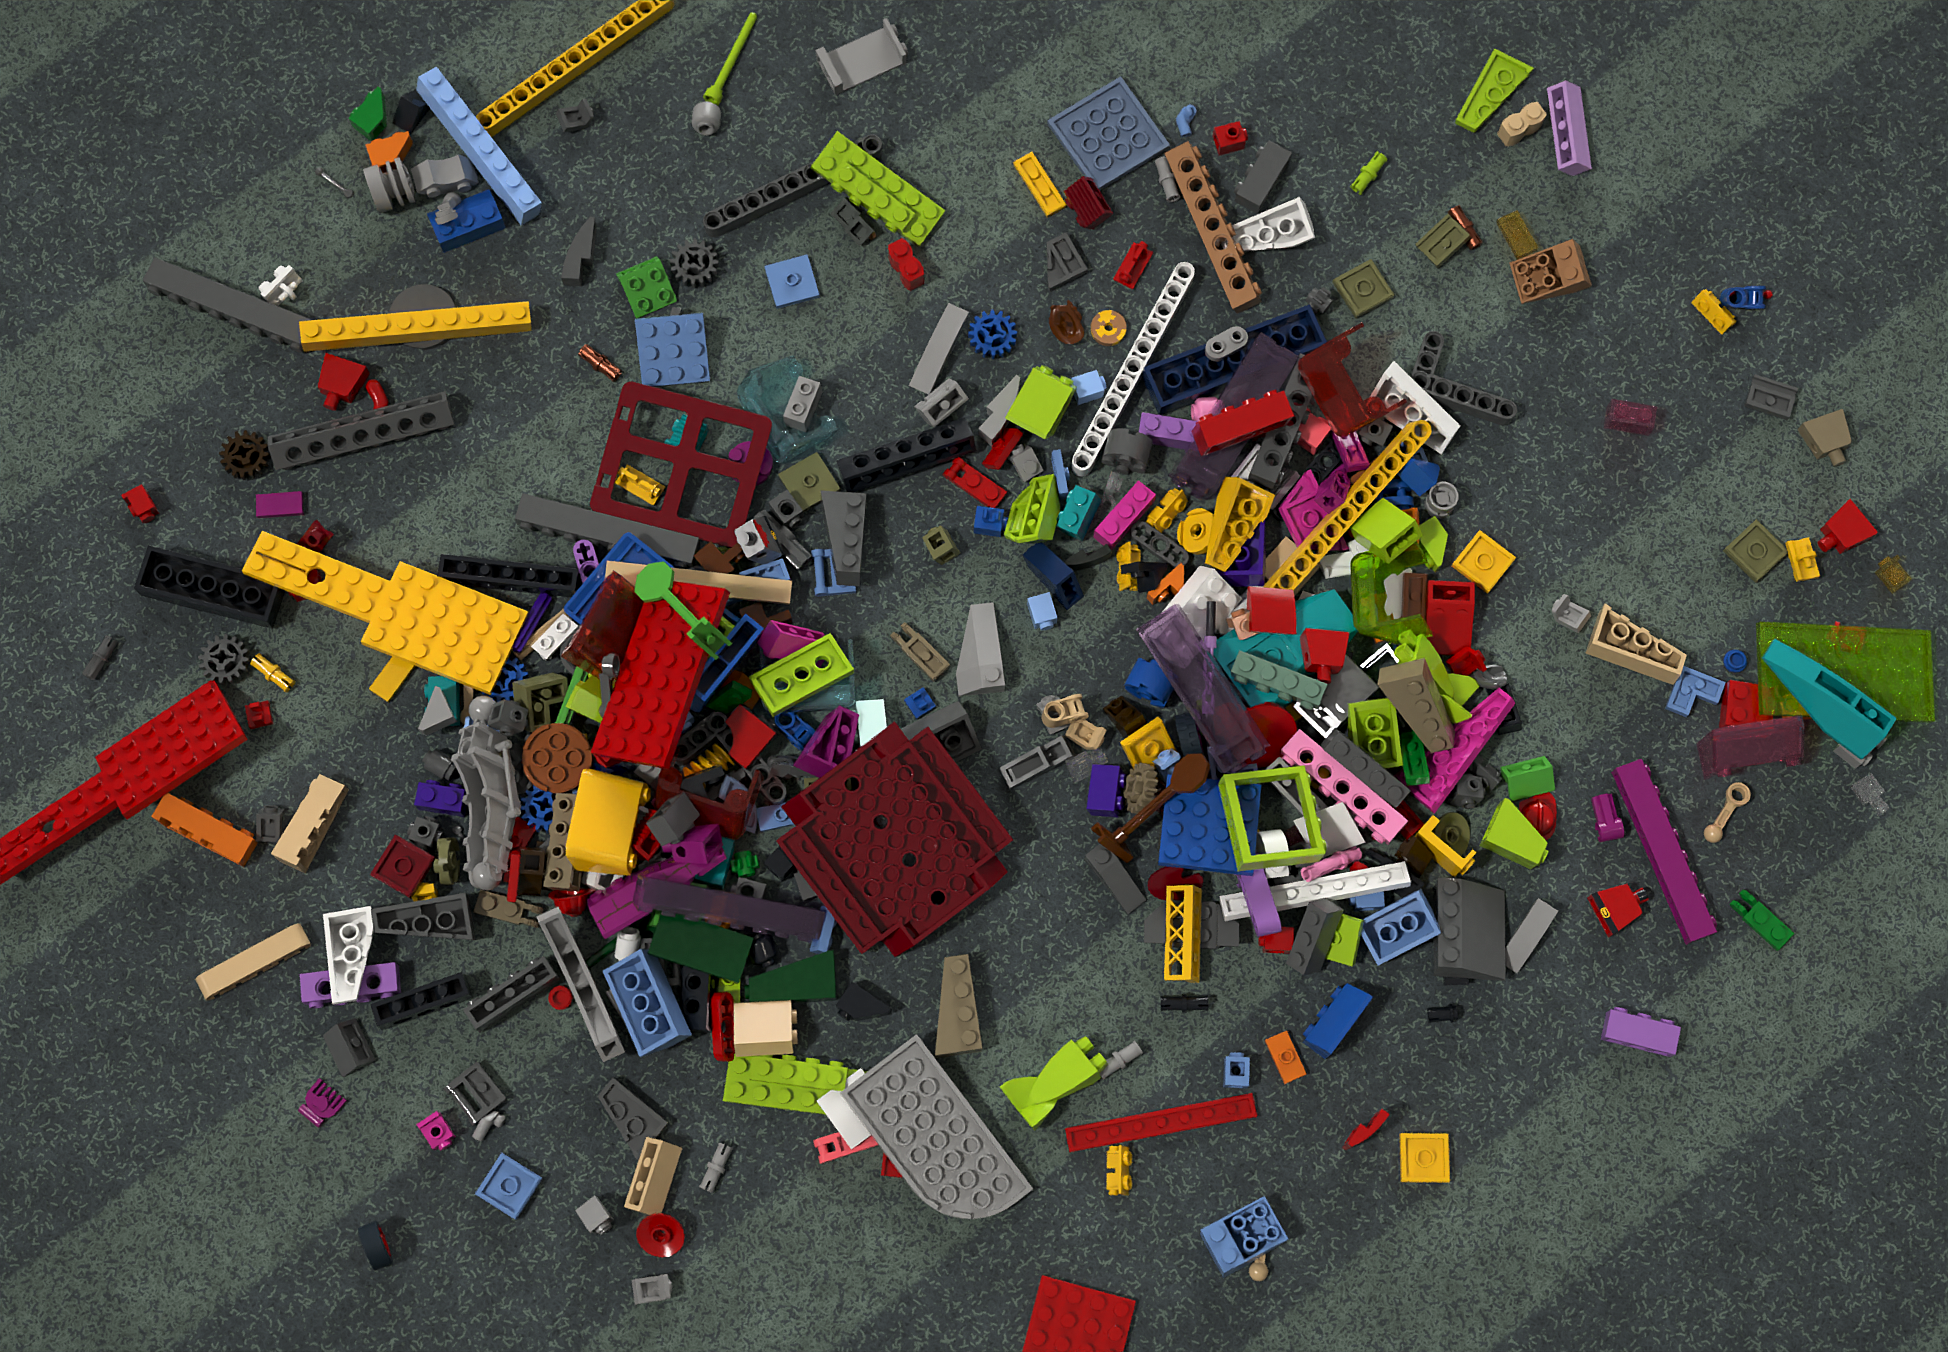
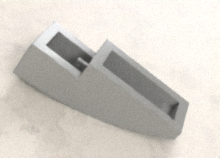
[978,375,1020,446]
[1505,898,1558,973]

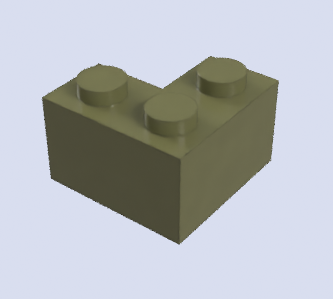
[512,672,568,732]

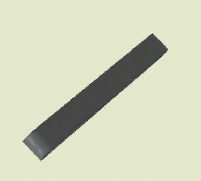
[703,134,882,238]

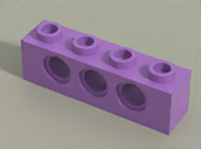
[300,962,401,1009]

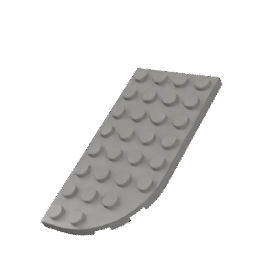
[840,1034,1033,1219]

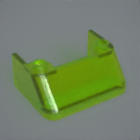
[1350,541,1433,644]

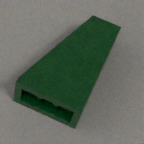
[745,950,836,1003]

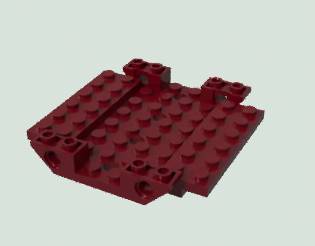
[776,721,1013,957]

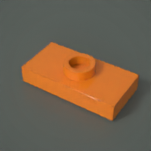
[1265,1031,1307,1084]

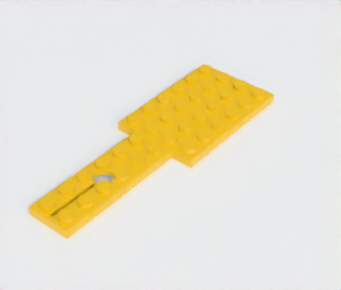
[242,531,529,695]

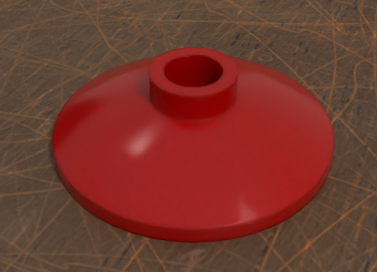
[636,1213,685,1257]

